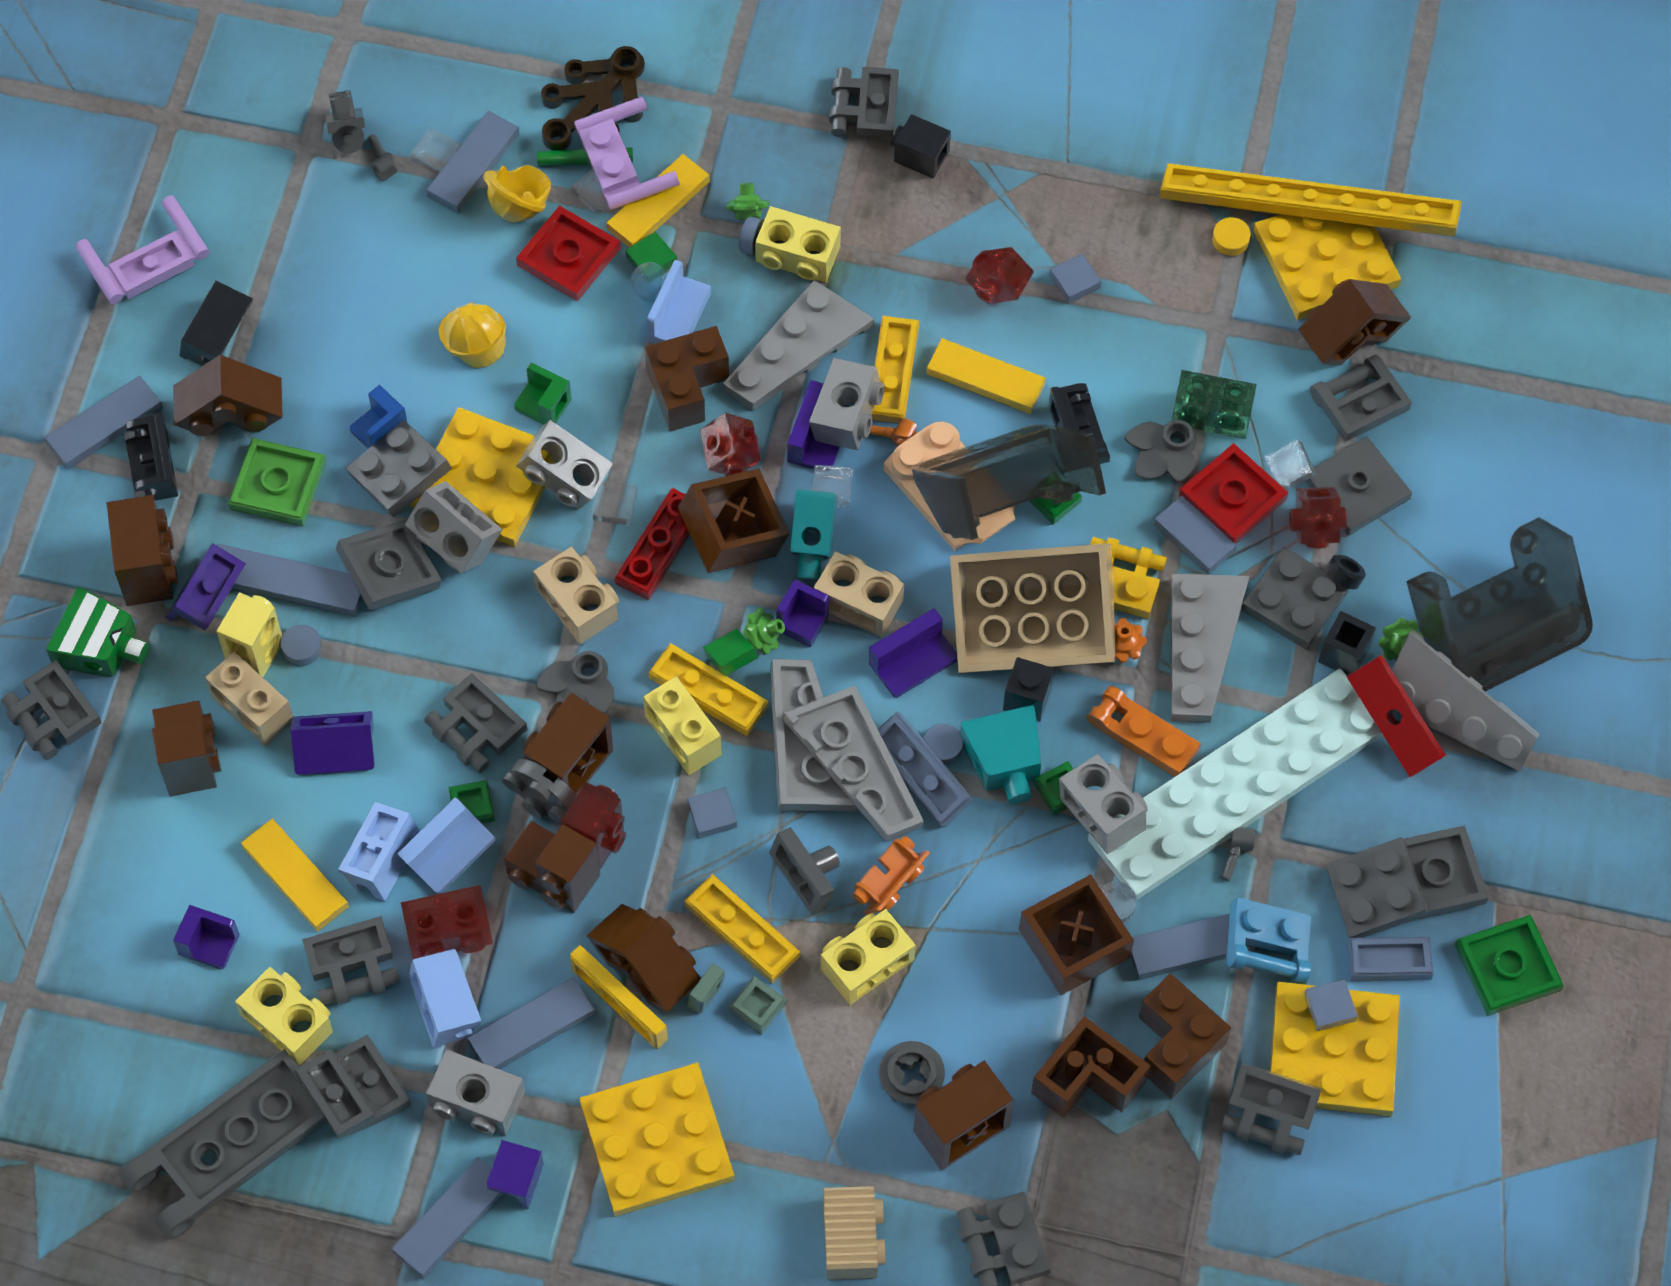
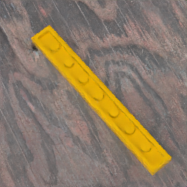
[1160,163,1462,237]

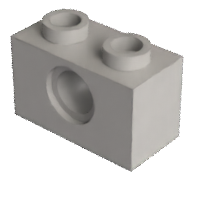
[809,358,884,451]
[426,1050,525,1136]

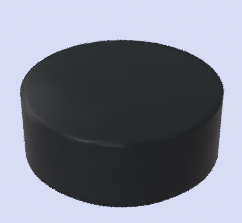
[1325,555,1366,590]

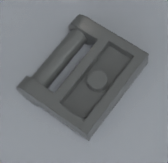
[1310,354,1412,442]

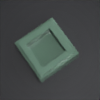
[687,963,725,1014]
[729,976,787,1035]

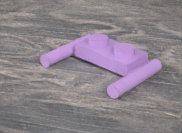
[574,96,680,210]
[75,195,210,304]

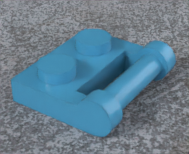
[1226,897,1311,985]

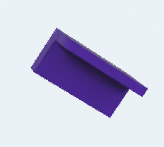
[787,380,850,473]
[165,543,246,631]
[869,608,958,698]
[290,711,375,775]

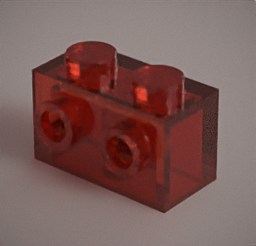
[561,782,626,870]
[400,885,493,959]

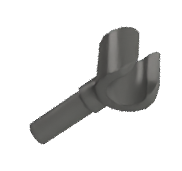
[368,134,397,181]
[1220,827,1255,881]

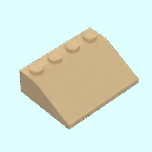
[950,544,1115,673]

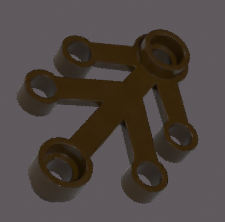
[541,46,645,151]

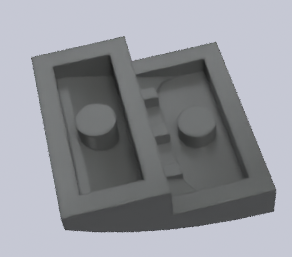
[295,1035,410,1138]

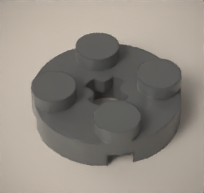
[502,758,581,826]

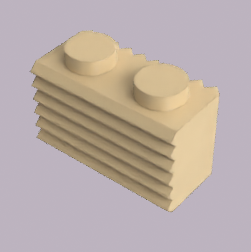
[823,1186,885,1280]

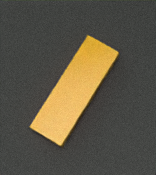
[606,154,710,248]
[871,316,919,423]
[926,338,1046,414]
[648,643,769,737]
[241,818,349,932]
[684,874,800,984]
[570,945,668,1049]

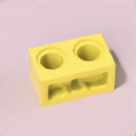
[755,206,841,283]
[217,592,282,677]
[643,676,722,775]
[821,909,916,1005]
[235,967,333,1066]

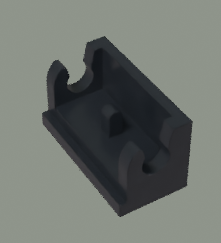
[179,280,253,366]
[1048,383,1110,471]
[124,412,179,501]

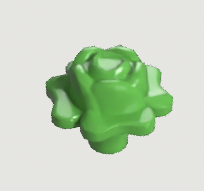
[726,182,769,221]
[743,608,785,655]
[1378,617,1424,661]

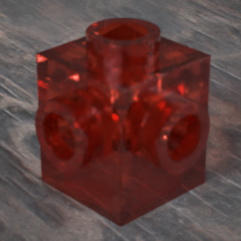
[965,247,1034,304]
[700,412,761,476]
[1289,487,1347,549]

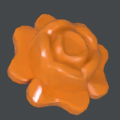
[1115,618,1147,663]

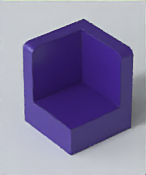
[776,579,829,647]
[173,904,240,970]
[487,1140,544,1209]

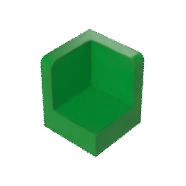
[514,363,572,425]

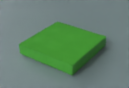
[228,438,326,526]

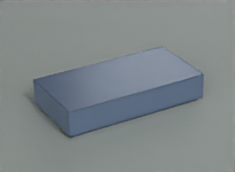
[1154,496,1237,575]
[1347,937,1434,981]

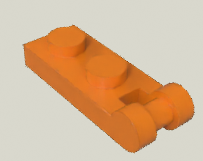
[1086,686,1201,777]

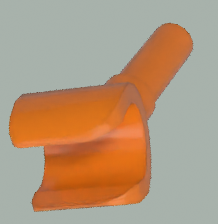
[870,418,918,446]

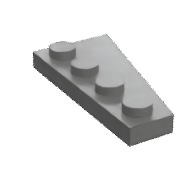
[723,280,874,411]
[1171,573,1250,722]
[1392,629,1540,772]
[770,659,858,811]
[782,685,924,841]

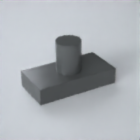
[769,827,840,916]

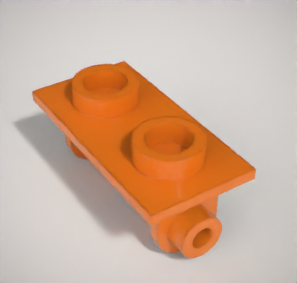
[852,836,930,915]

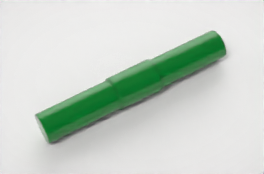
[537,147,633,166]

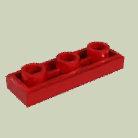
[614,488,690,600]
[1346,655,1446,778]

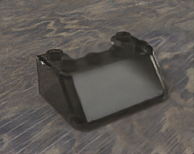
[1406,517,1593,691]

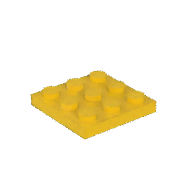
[1253,214,1402,320]
[410,407,553,547]
[1270,982,1400,1117]
[579,1062,735,1217]

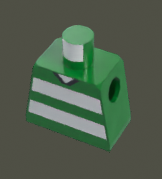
[46,586,149,677]

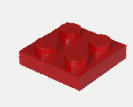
[516,205,621,302]
[1179,443,1289,544]

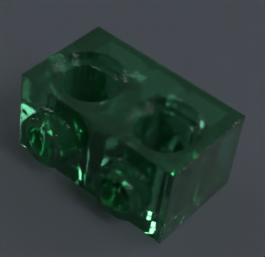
[1172,370,1257,439]

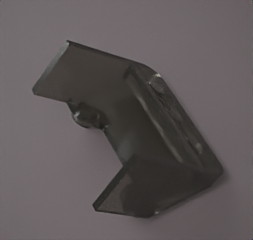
[912,424,1106,540]

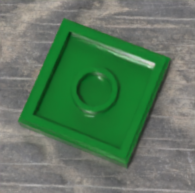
[1455,914,1564,1016]

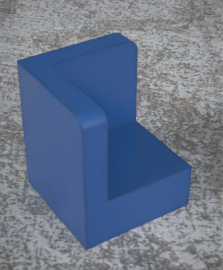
[350,384,408,449]

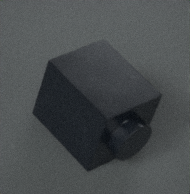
[891,114,951,179]
[1318,611,1376,676]
[1003,657,1055,722]

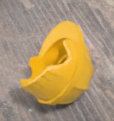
[483,165,551,222]
[438,302,507,368]

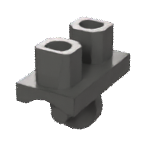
[325,90,365,153]

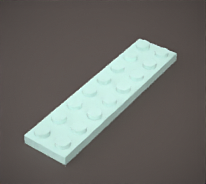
[1088,669,1383,901]

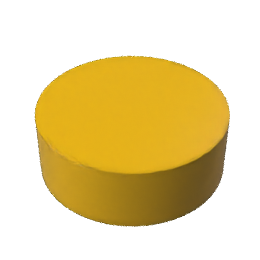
[1212,217,1251,256]

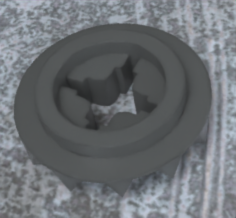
[879,1041,945,1107]

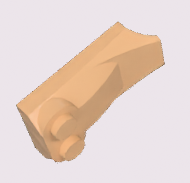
[883,422,1016,551]

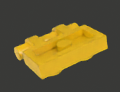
[1090,536,1167,619]

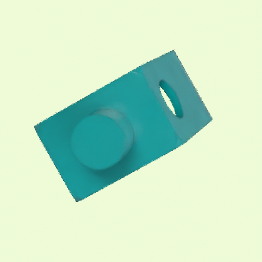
[790,489,838,580]
[960,705,1041,804]

